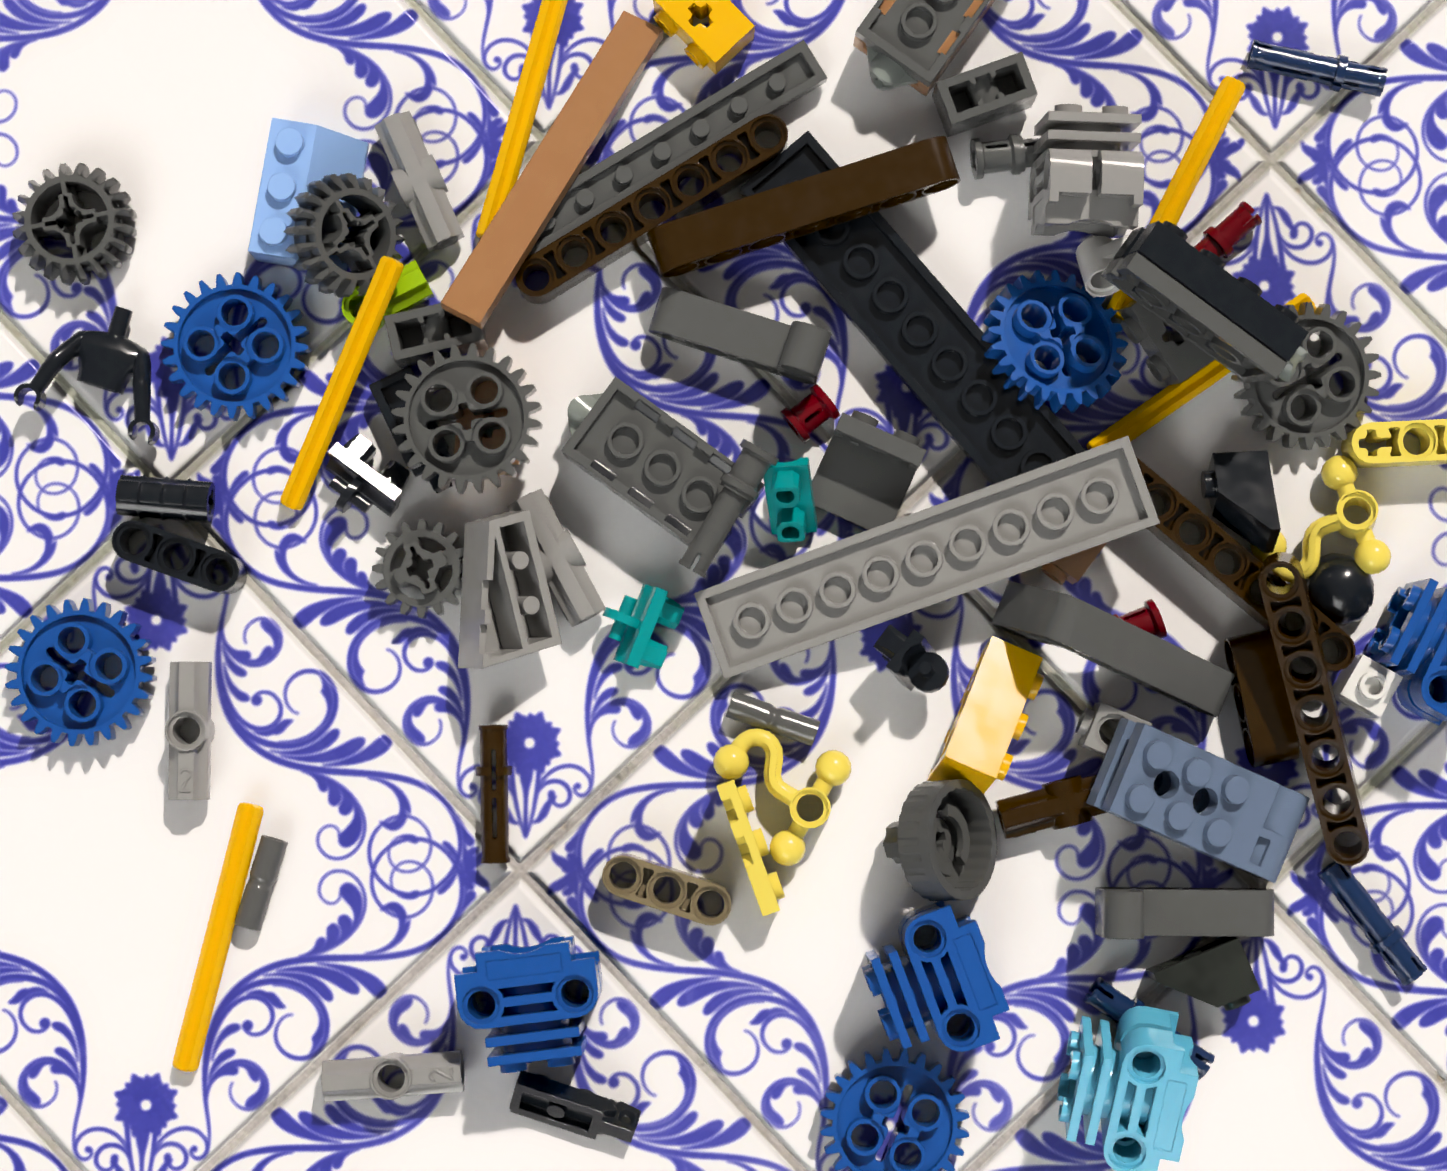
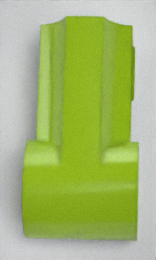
[341,260,434,330]

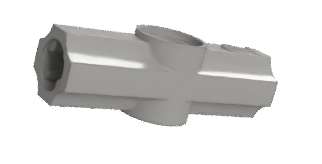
[374,111,465,252]
[507,489,606,627]
[165,662,215,800]
[321,1050,465,1102]

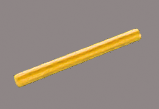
[476,0,568,239]
[1107,76,1245,320]
[280,256,404,510]
[1086,293,1316,450]
[172,802,264,1072]

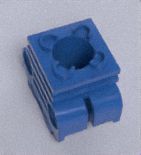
[1367,578,1447,726]
[861,901,1010,1052]
[454,935,603,1073]

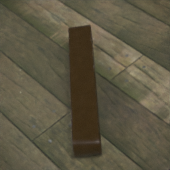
[515,114,788,304]
[647,136,961,278]
[1136,457,1356,672]
[1259,552,1369,866]

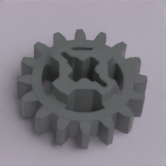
[372,519,464,619]

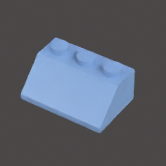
[248,118,369,271]

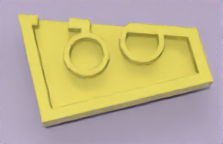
[716,779,785,916]

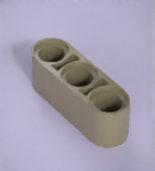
[602,853,732,926]

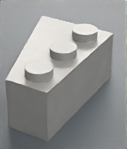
[458,510,562,669]

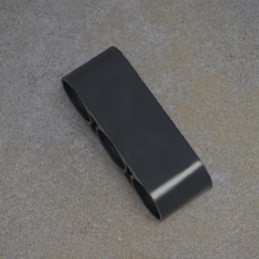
[112,520,247,595]

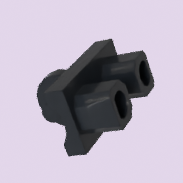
[326,434,410,517]
[873,625,949,693]

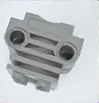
[1028,104,1144,238]

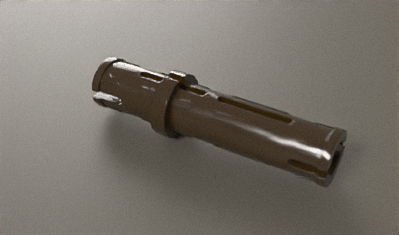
[476,725,512,864]

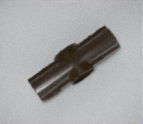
[995,774,1107,839]

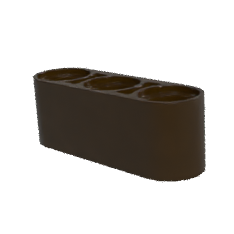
[1224,629,1300,768]

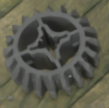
[12,163,137,286]
[283,173,406,298]

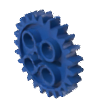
[981,270,1128,413]
[161,272,312,421]
[5,598,157,746]
[820,1046,970,1171]

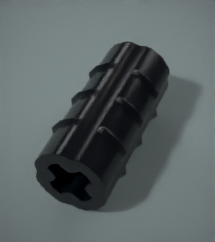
[115,474,215,523]

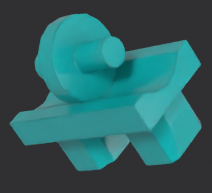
[763,457,818,542]
[603,584,684,669]

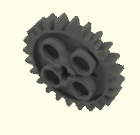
[1231,302,1381,450]
[391,343,543,494]

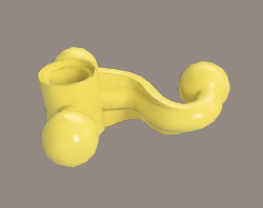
[1250,455,1391,583]
[713,728,851,866]

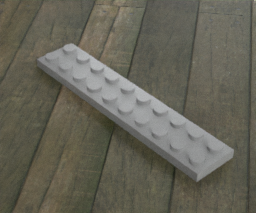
[694,436,1160,679]

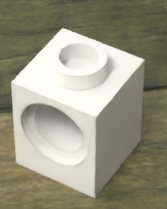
[1332,654,1403,718]

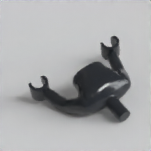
[14,306,160,445]

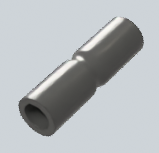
[726,691,820,746]
[234,835,288,931]

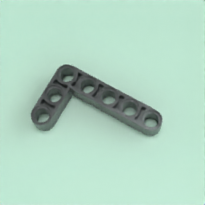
[991,581,1235,718]

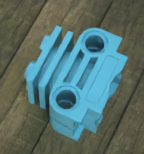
[1057,1006,1199,1171]

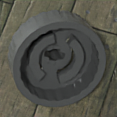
[883,779,997,901]

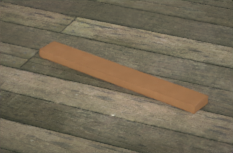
[440,11,664,329]

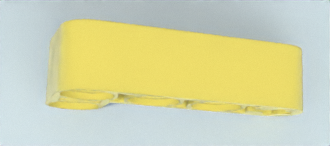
[1341,419,1447,468]

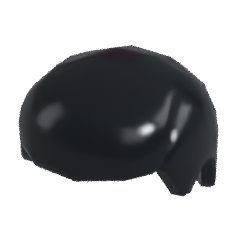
[1305,553,1374,626]

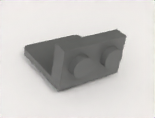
[812,410,927,530]

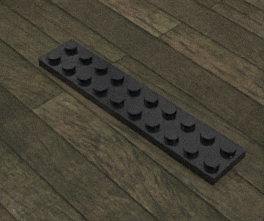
[739,131,1086,485]

